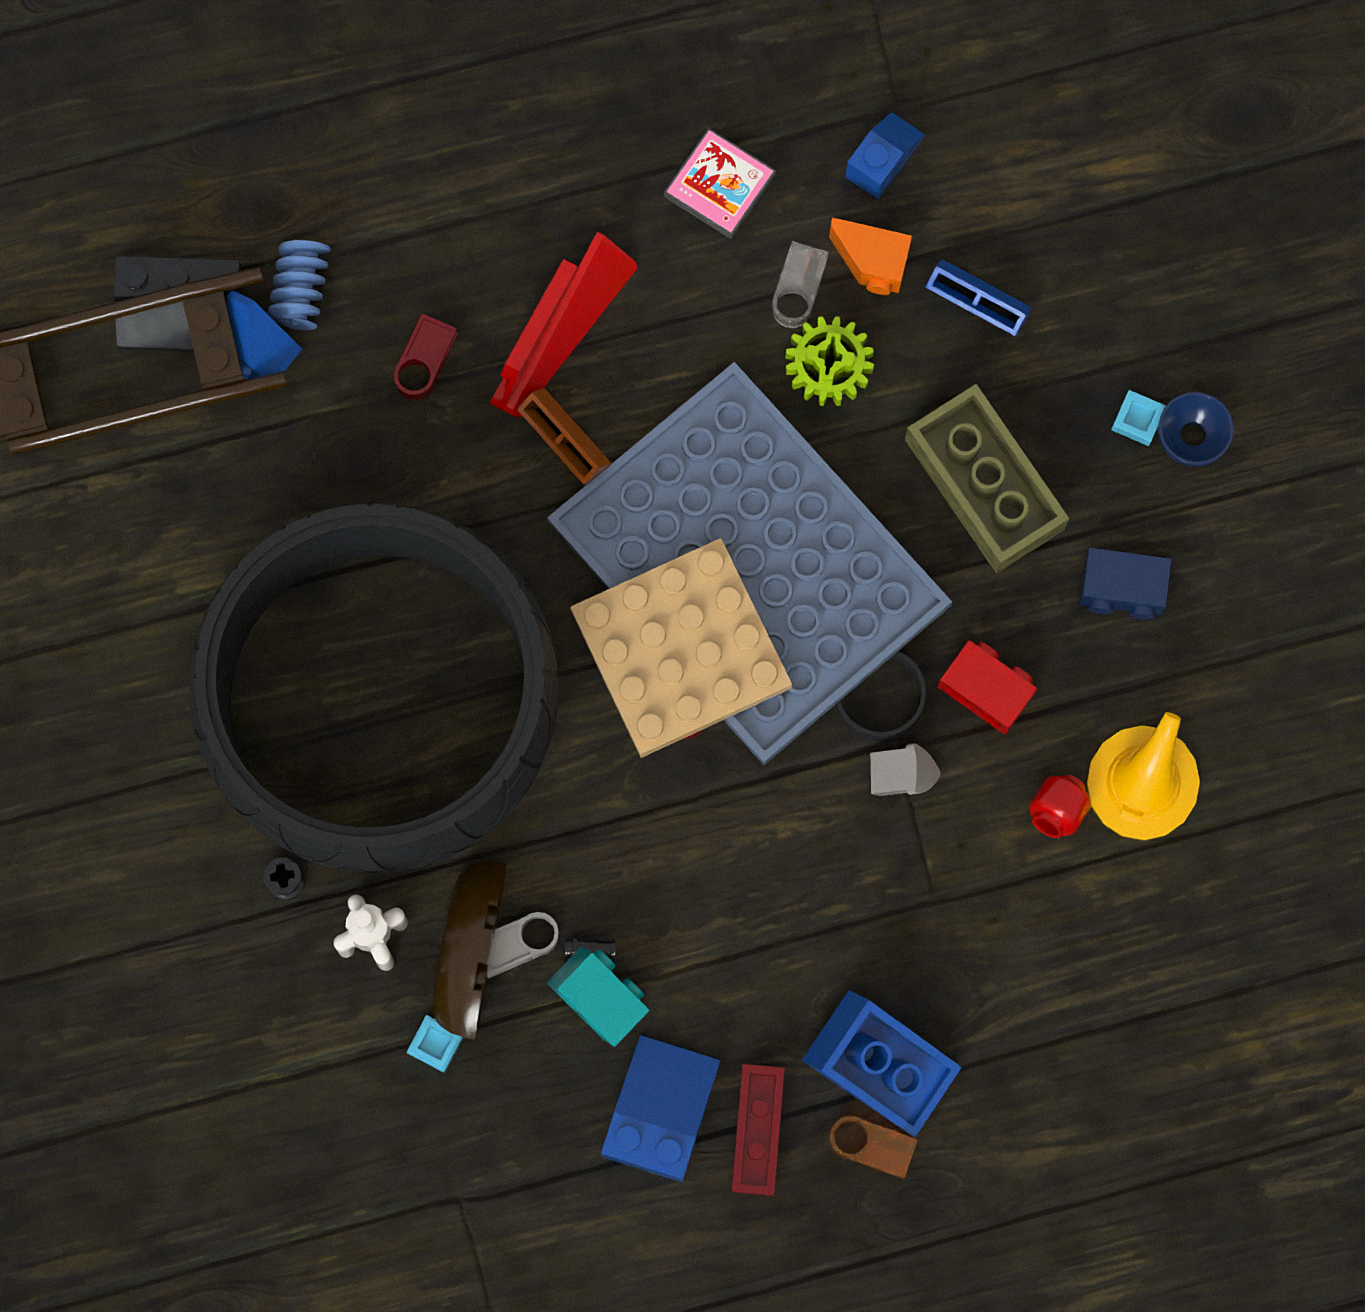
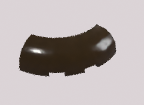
[432,862,507,1040]

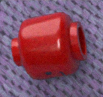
[1029,775,1091,838]

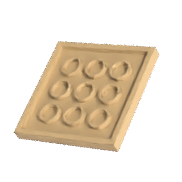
[570,538,792,758]

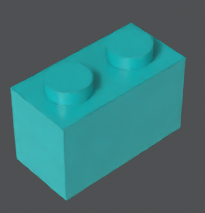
[547,946,649,1047]

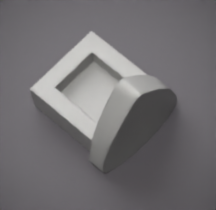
[870,743,941,796]

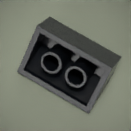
[114,256,244,351]

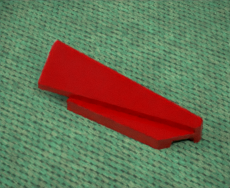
[490,232,637,418]

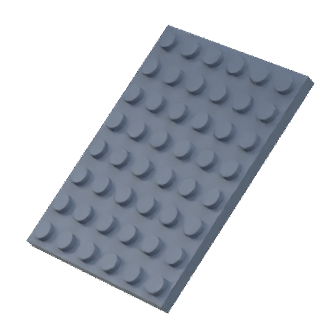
[547,362,952,765]

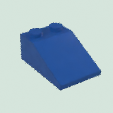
[802,990,962,1138]
[601,1035,721,1183]

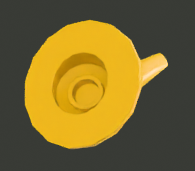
[1086,712,1200,841]

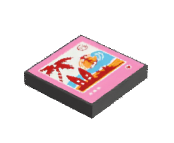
[664,128,776,239]

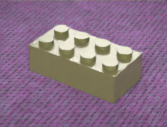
[905,384,1069,574]

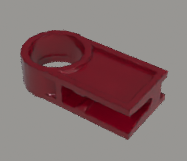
[394,314,458,400]

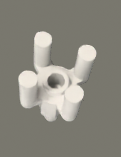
[334,894,408,971]

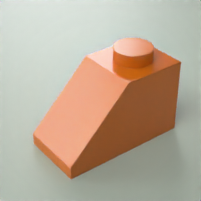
[829,217,912,295]

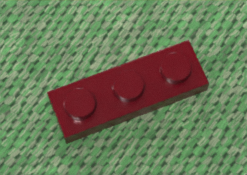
[732,1064,785,1196]

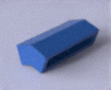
[926,259,1032,336]

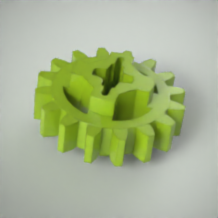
[785,316,874,406]

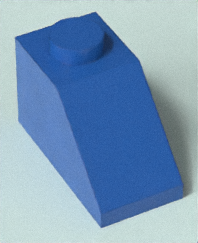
[845,113,925,200]
[227,290,302,379]

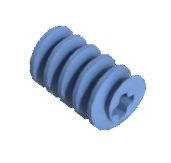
[267,240,331,330]

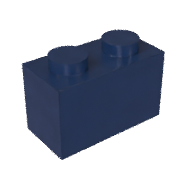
[1079,548,1172,620]

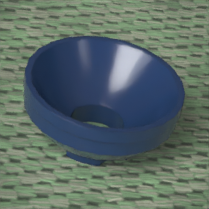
[1158,392,1234,467]

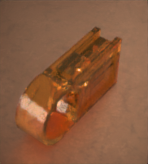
[829,1116,918,1179]

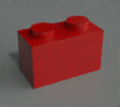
[938,640,1037,735]

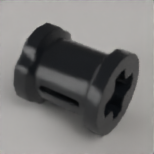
[263,857,305,900]

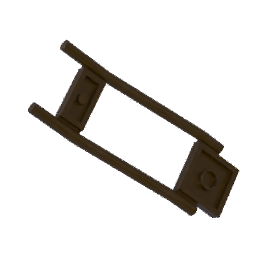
[0,266,288,455]

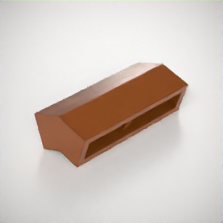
[517,388,612,485]

